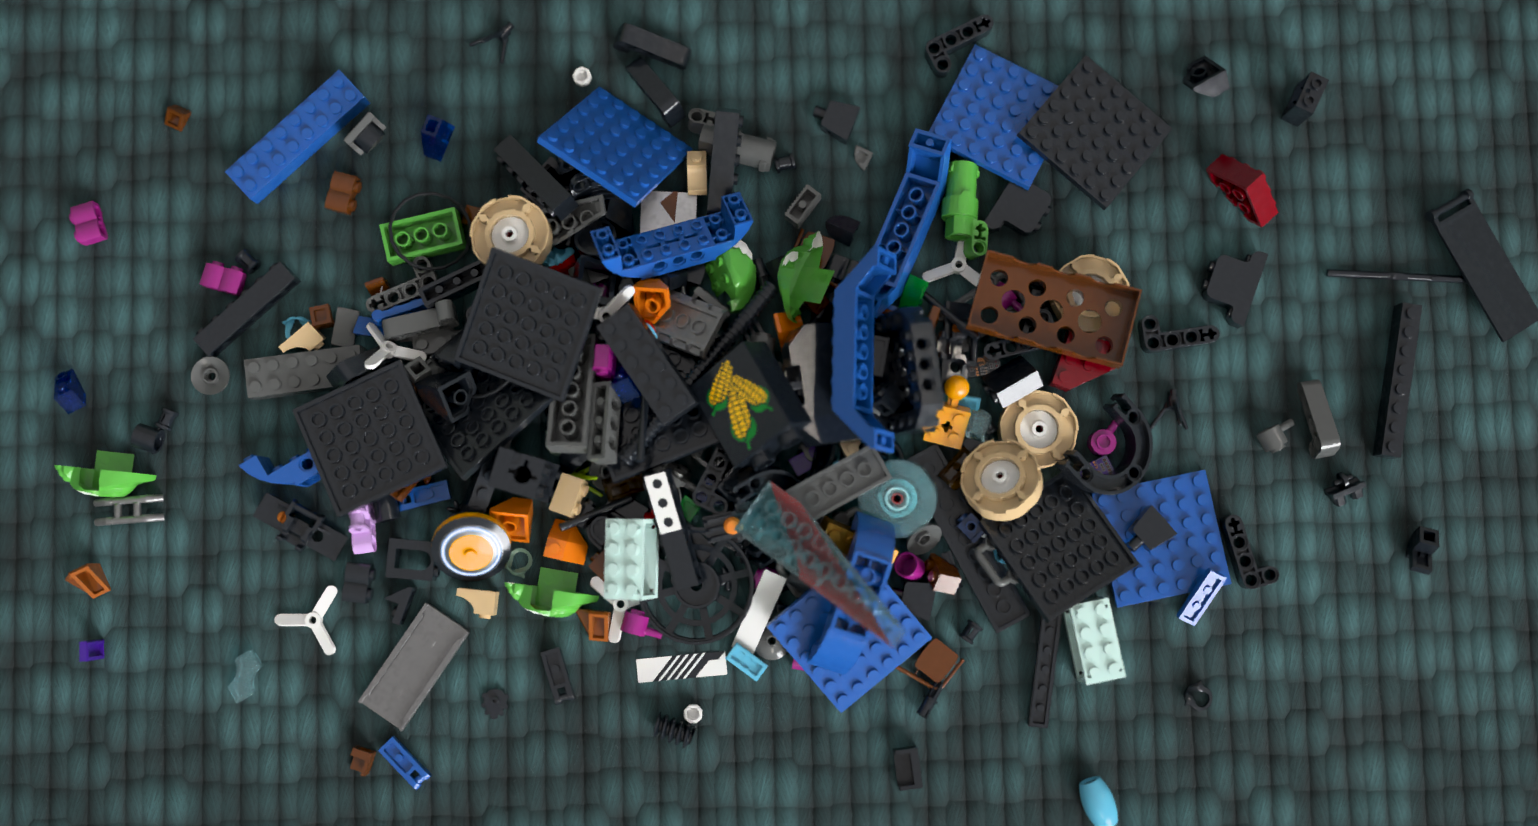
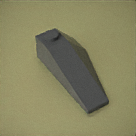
[541,194,606,246]

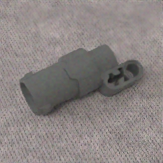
[688,108,777,172]

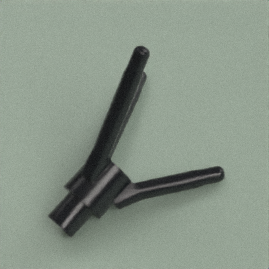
[469,22,514,64]
[1150,389,1188,430]

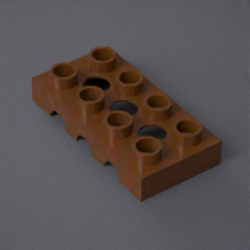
[965,249,1142,369]

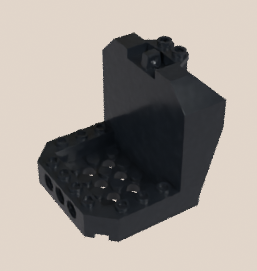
[782,306,944,448]

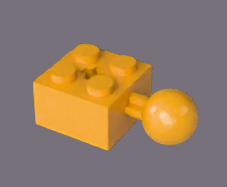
[923,375,971,450]

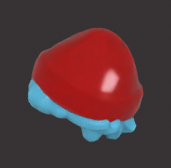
[542,247,576,275]

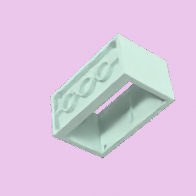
[604,518,659,600]
[1063,596,1126,685]

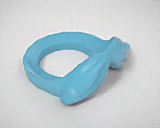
[282,316,312,339]

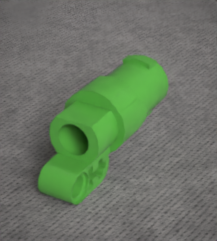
[941,160,988,260]

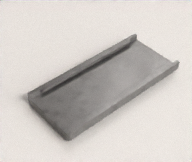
[653,290,730,360]
[358,603,470,731]

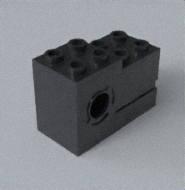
[488,447,566,504]

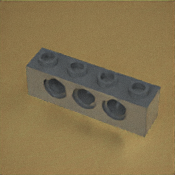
[587,381,622,465]

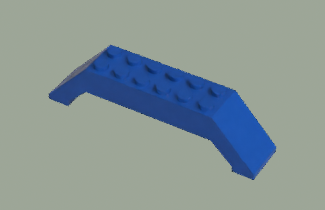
[874,128,952,318]
[831,246,897,453]

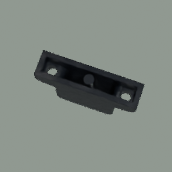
[984,182,1052,236]
[1200,251,1268,328]

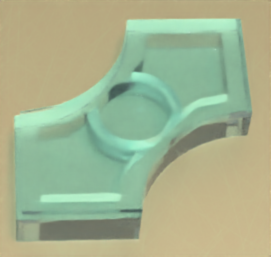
[227,649,263,703]

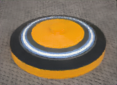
[431,512,511,581]

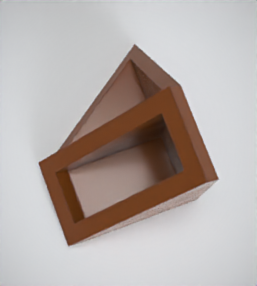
[65,563,111,599]
[576,608,612,642]

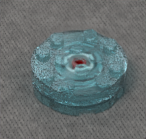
[858,458,938,538]

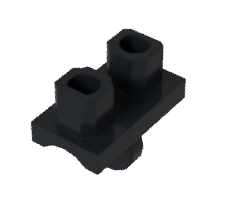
[1324,472,1367,507]

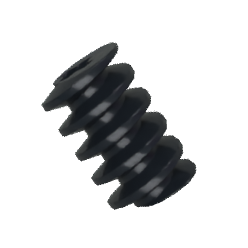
[653,712,697,749]

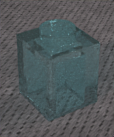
[965,409,992,442]

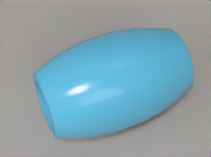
[1079,776,1118,826]

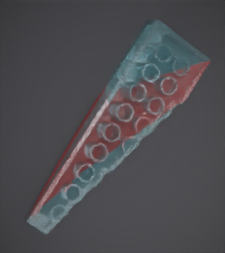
[734,480,906,648]

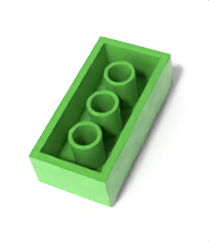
[379,207,466,266]

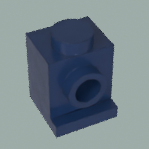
[957,512,984,543]

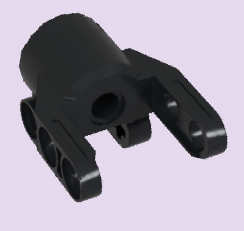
[557,157,618,201]

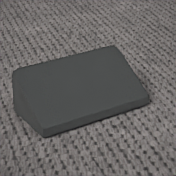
[331,307,360,347]

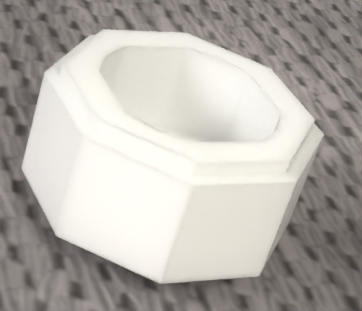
[572,67,592,87]
[684,704,702,723]

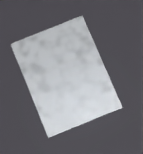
[640,191,697,233]

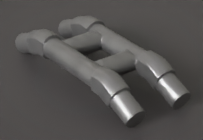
[93,494,164,526]

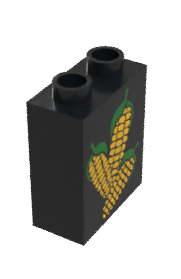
[690,341,812,471]

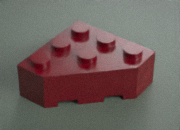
[1206,154,1278,228]
[1048,331,1116,392]

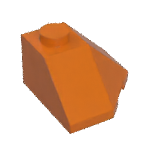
[633,278,671,324]
[773,312,803,351]
[489,497,533,543]
[543,518,589,565]

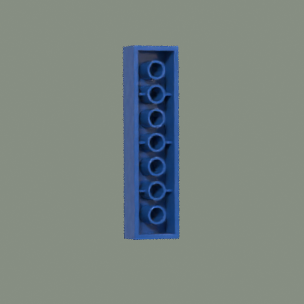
[225,70,370,204]

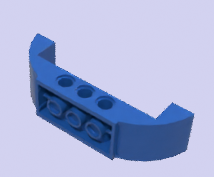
[590,192,753,280]
[239,448,321,487]
[807,511,895,675]

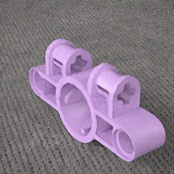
[348,504,377,554]

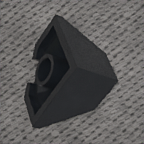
[1183,56,1230,97]

